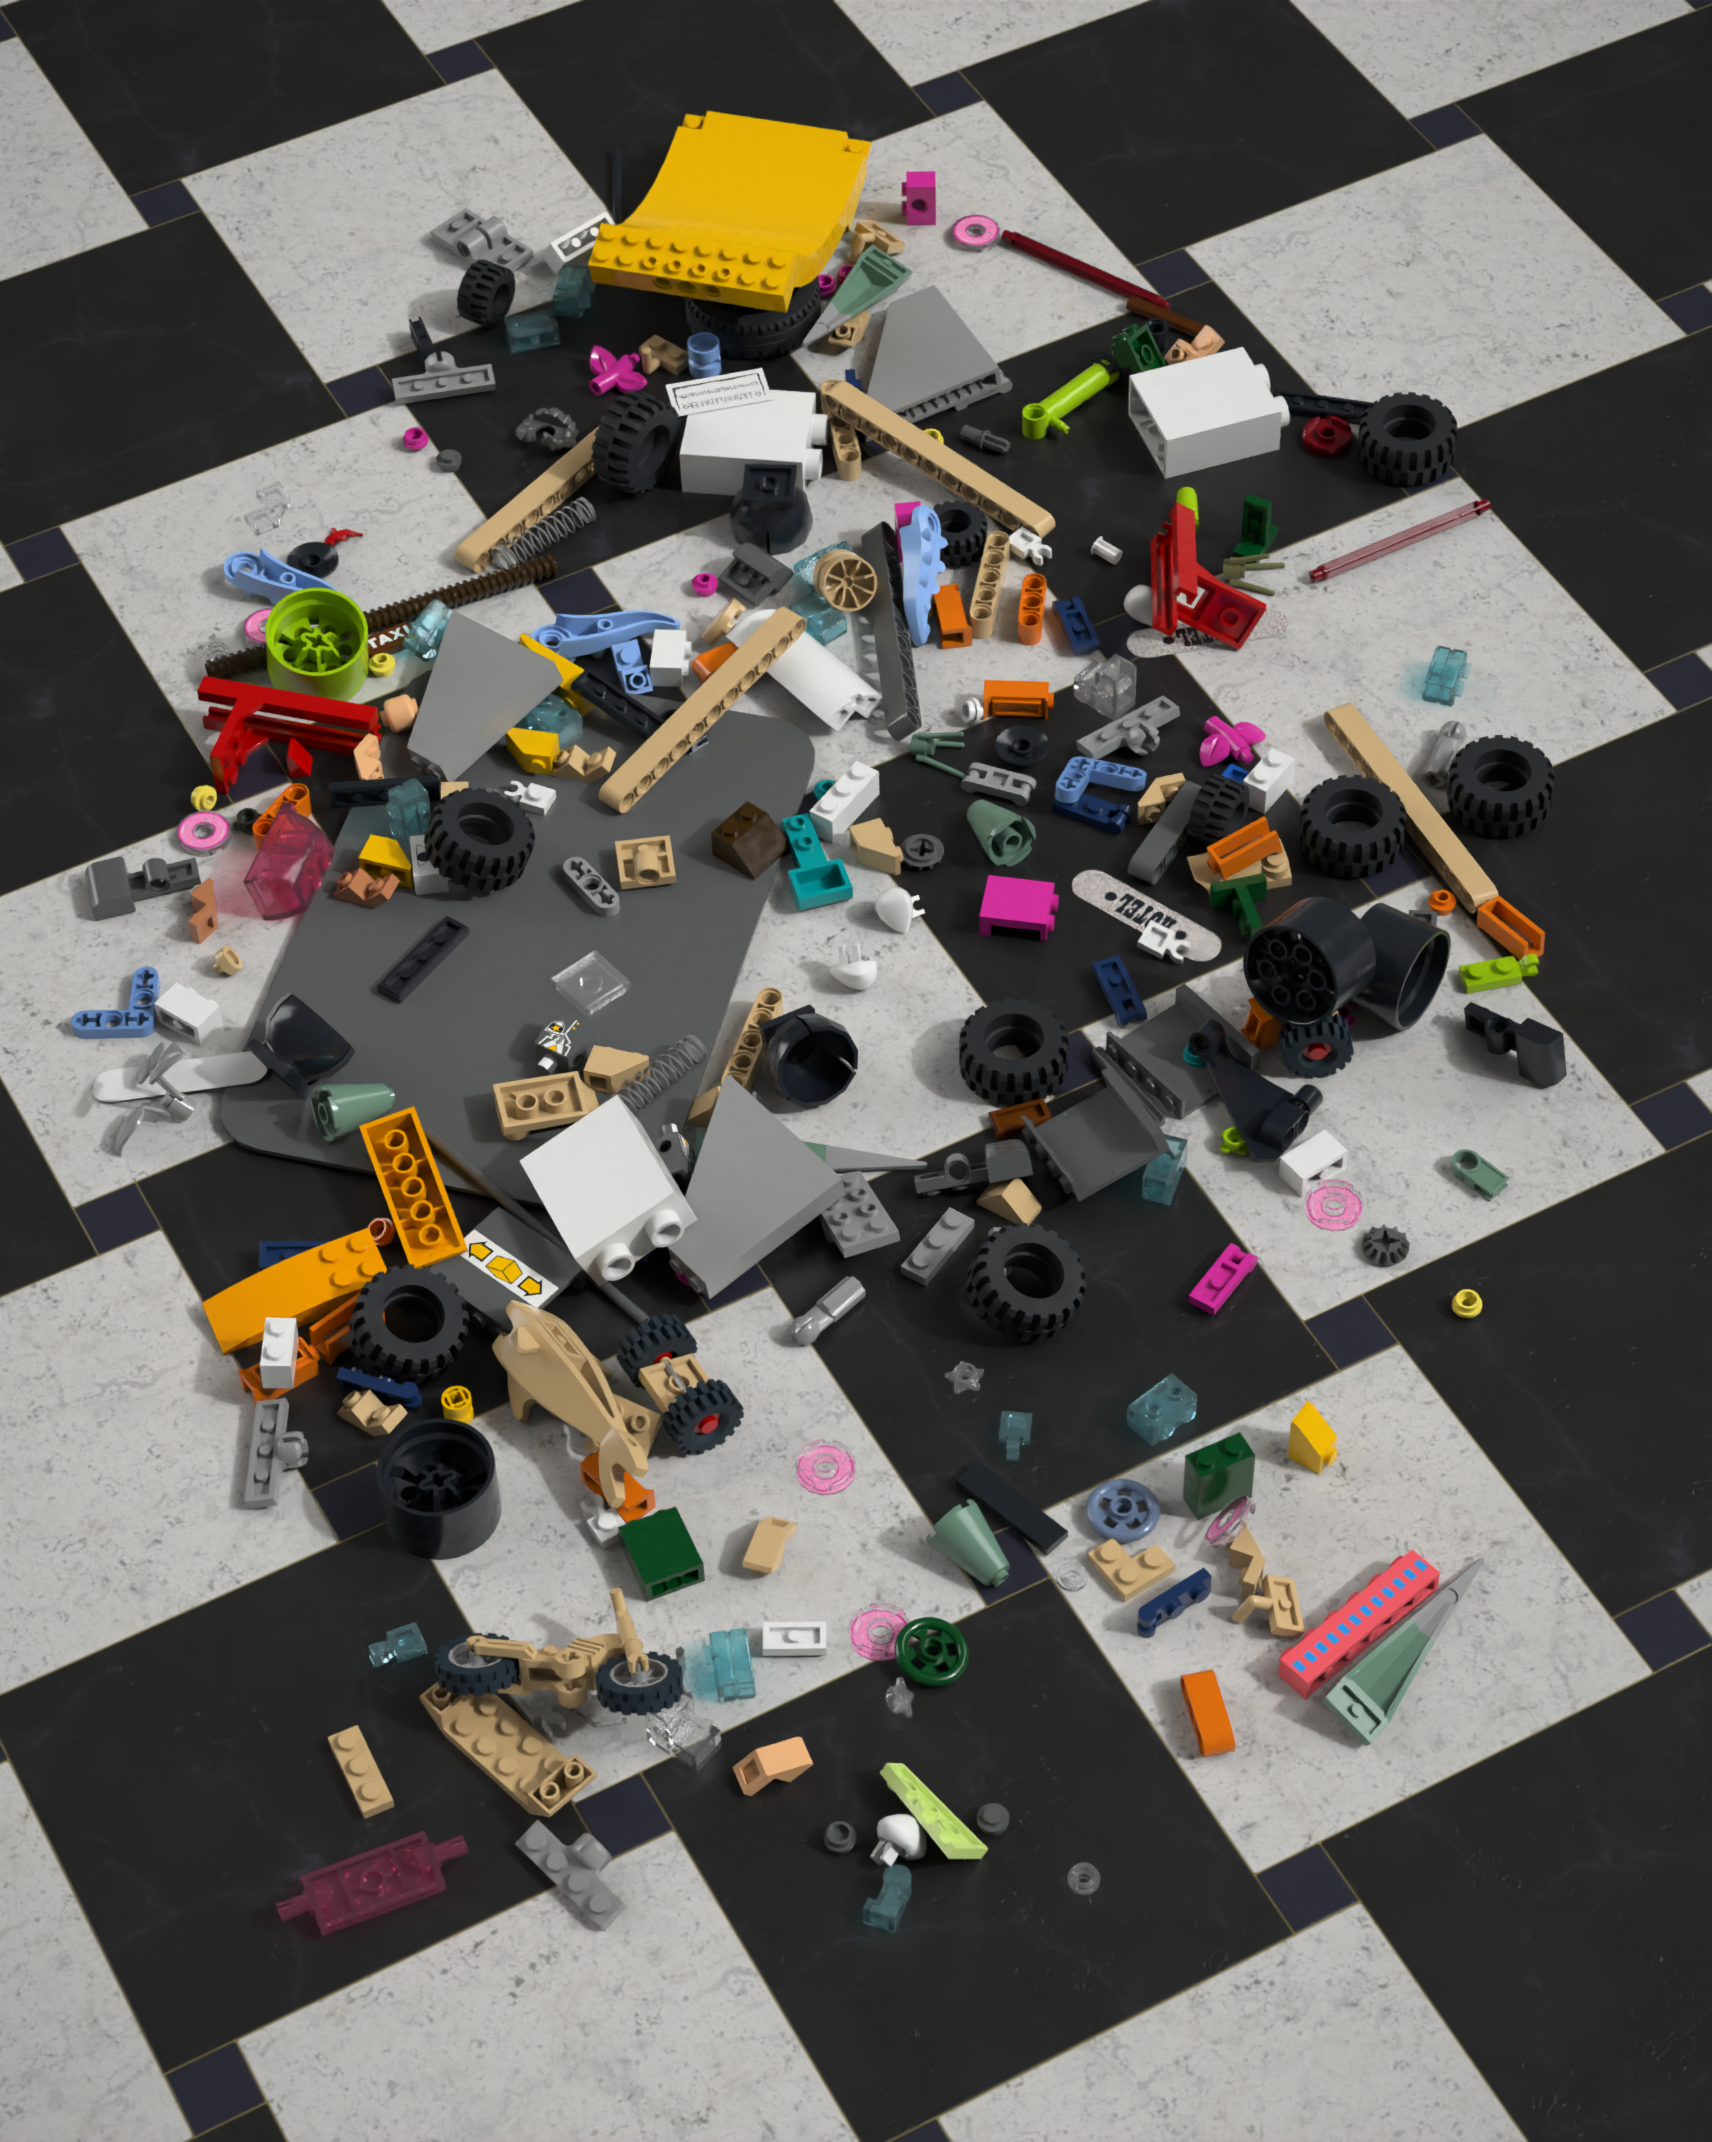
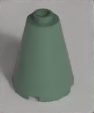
[967,800,1036,866]
[311,1083,395,1142]
[926,1499,1010,1587]

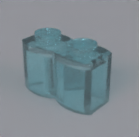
[789,592,847,646]

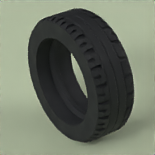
[685,275,820,360]

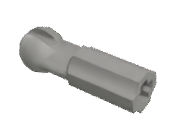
[1421,721,1467,789]
[790,1276,866,1345]

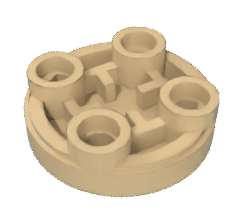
[700,598,746,647]

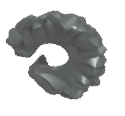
[515,407,579,452]

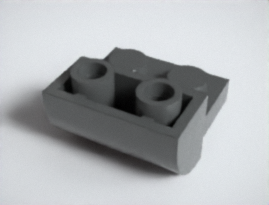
[718,543,794,607]

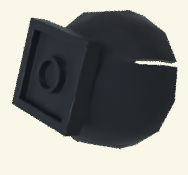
[729,464,813,556]
[246,992,356,1100]
[759,1004,858,1108]

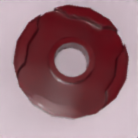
[1302,416,1353,457]

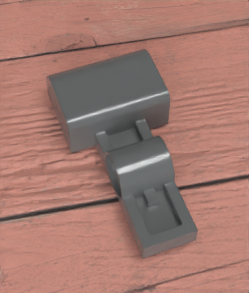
[85,856,201,921]
[914,1139,1033,1196]

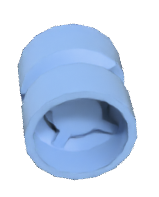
[687,332,721,379]

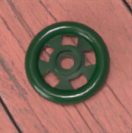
[894,1617,969,1687]

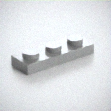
[901,1208,974,1286]

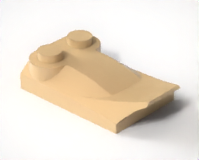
[1187,838,1292,896]
[493,1071,599,1140]

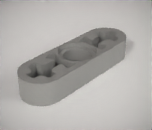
[563,857,620,917]

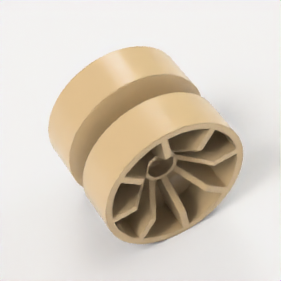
[813,549,877,612]

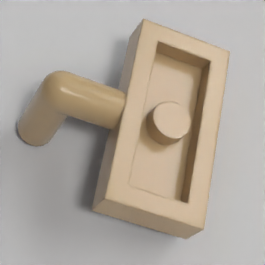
[849,221,906,262]
[639,335,689,375]
[1232,1574,1305,1639]

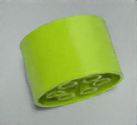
[265,588,369,702]

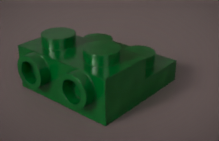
[1110,324,1167,375]

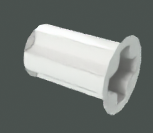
[1091,536,1122,565]

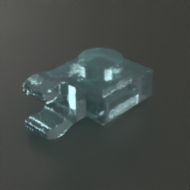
[999,1411,1032,1461]
[368,1622,427,1667]

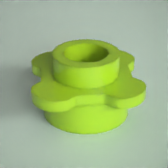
[1220,1127,1249,1155]

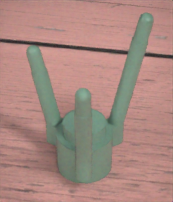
[910,732,967,779]

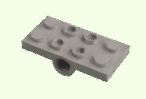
[431,208,534,272]
[818,1170,900,1258]

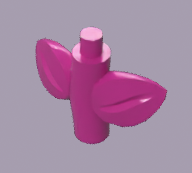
[589,345,647,396]
[1200,716,1266,768]

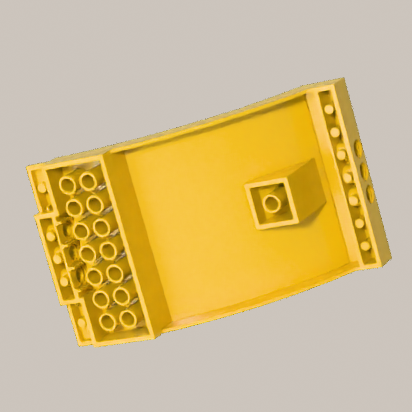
[588,111,872,313]

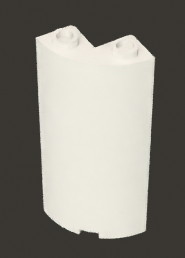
[726,609,883,731]

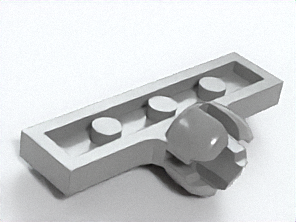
[392,351,496,405]
[1077,696,1180,760]
[244,1398,309,1509]
[515,1820,627,1931]

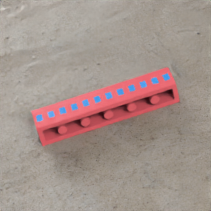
[1278,1549,1440,1700]

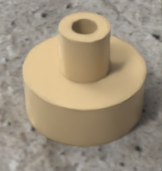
[213,946,243,975]

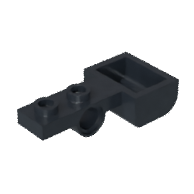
[1464,1002,1567,1087]

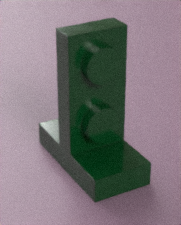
[1232,494,1278,564]
[1210,873,1267,941]

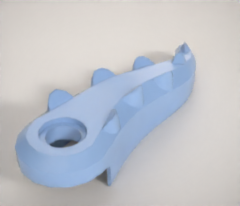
[899,504,948,646]
[224,548,337,605]
[531,610,680,663]

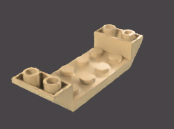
[420,1682,598,1817]

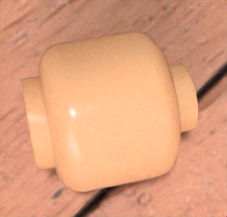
[380,694,419,733]

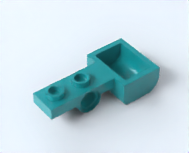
[782,813,853,911]

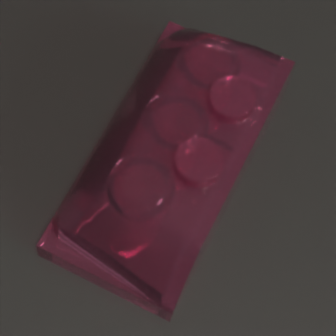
[243,803,335,920]

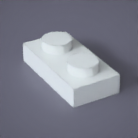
[763,1622,827,1656]

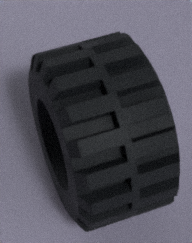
[457,259,516,328]
[933,500,987,568]
[1188,774,1250,845]

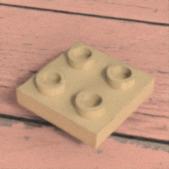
[615,835,676,890]
[584,1393,664,1459]

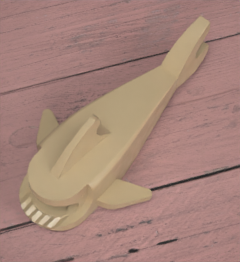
[492,1300,649,1509]

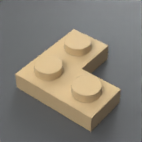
[1088,1539,1176,1602]

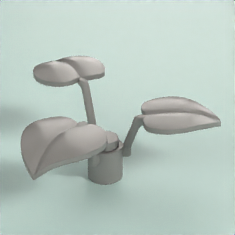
[115,1042,197,1157]

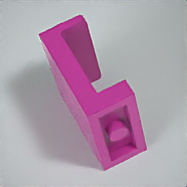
[980,875,1059,941]

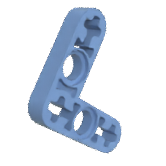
[1055,757,1146,803]
[71,967,160,1039]

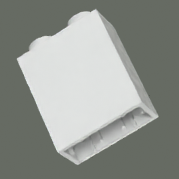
[1128,347,1290,479]
[680,390,829,496]
[520,1095,698,1286]

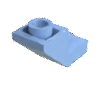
[610,639,653,694]

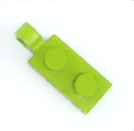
[1459,954,1539,994]

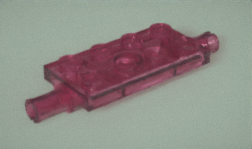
[275,1831,469,1936]

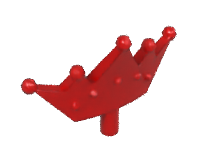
[325,527,363,546]

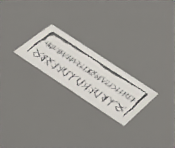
[665,368,773,416]

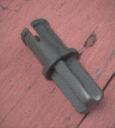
[960,425,1010,454]

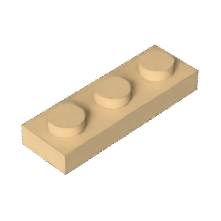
[328,1725,394,1819]

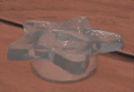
[945,1361,984,1394]
[886,1677,914,1718]

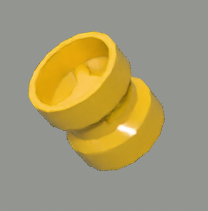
[441,1386,474,1424]

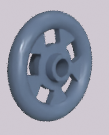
[1086,1479,1160,1543]

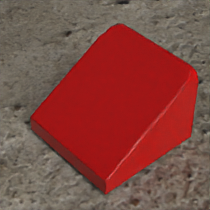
[286,738,313,777]

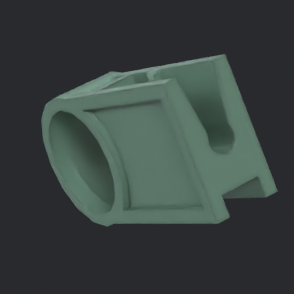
[1451,1149,1509,1202]

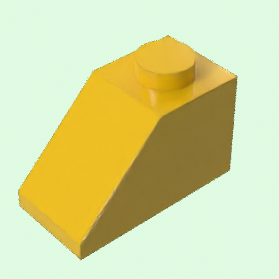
[505,727,560,776]
[358,834,414,888]
[1288,1401,1338,1474]

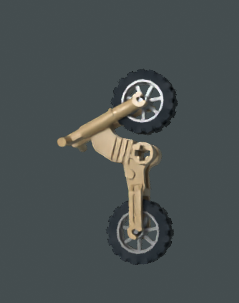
[434,1588,684,1716]

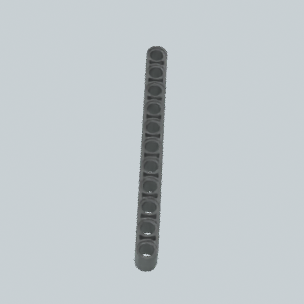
[861,521,922,741]

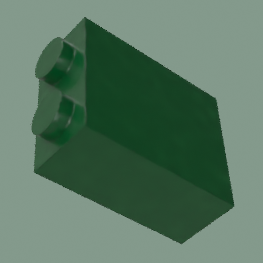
[1183,1432,1255,1520]
[618,1506,705,1602]

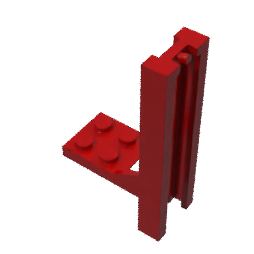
[1151,502,1267,650]
[197,676,382,795]

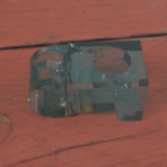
[863,1865,912,1934]

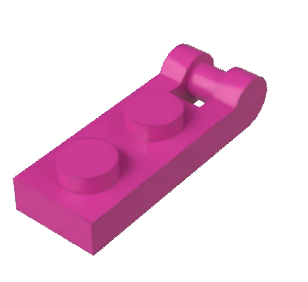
[1188,1243,1258,1316]

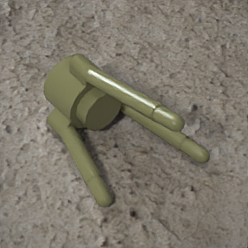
[1223,553,1285,596]

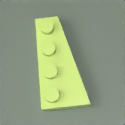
[880,1763,988,1860]

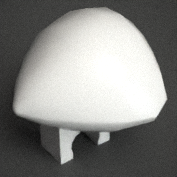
[1124,585,1152,626]
[875,887,925,934]
[829,943,878,990]
[870,1814,927,1866]

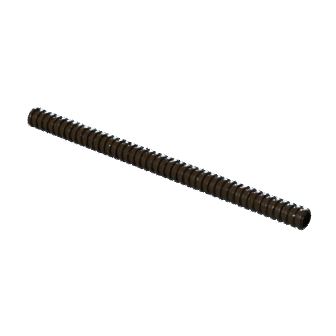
[205,554,558,679]

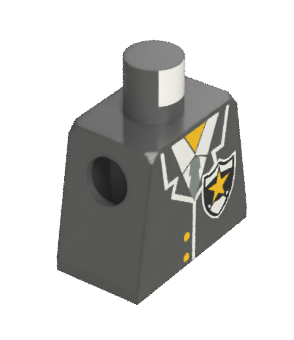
[535,1010,601,1076]
[652,1123,697,1196]

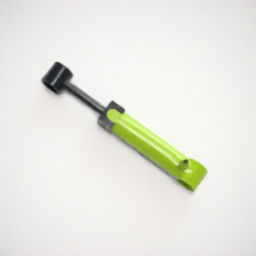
[1022,318,1169,439]

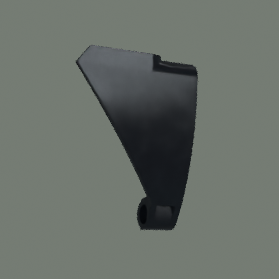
[1189,1019,1323,1162]

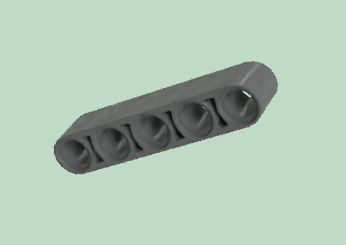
[1128,781,1202,885]

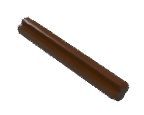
[1126,296,1215,338]

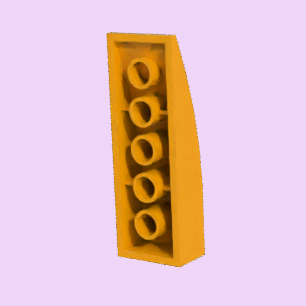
[359,1106,468,1269]
[202,1228,387,1355]

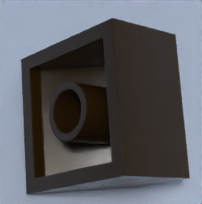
[711,801,790,881]

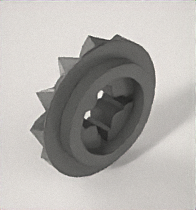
[900,834,944,871]
[1362,1224,1410,1266]

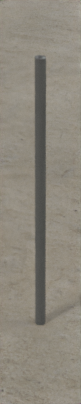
[424,1128,650,1323]

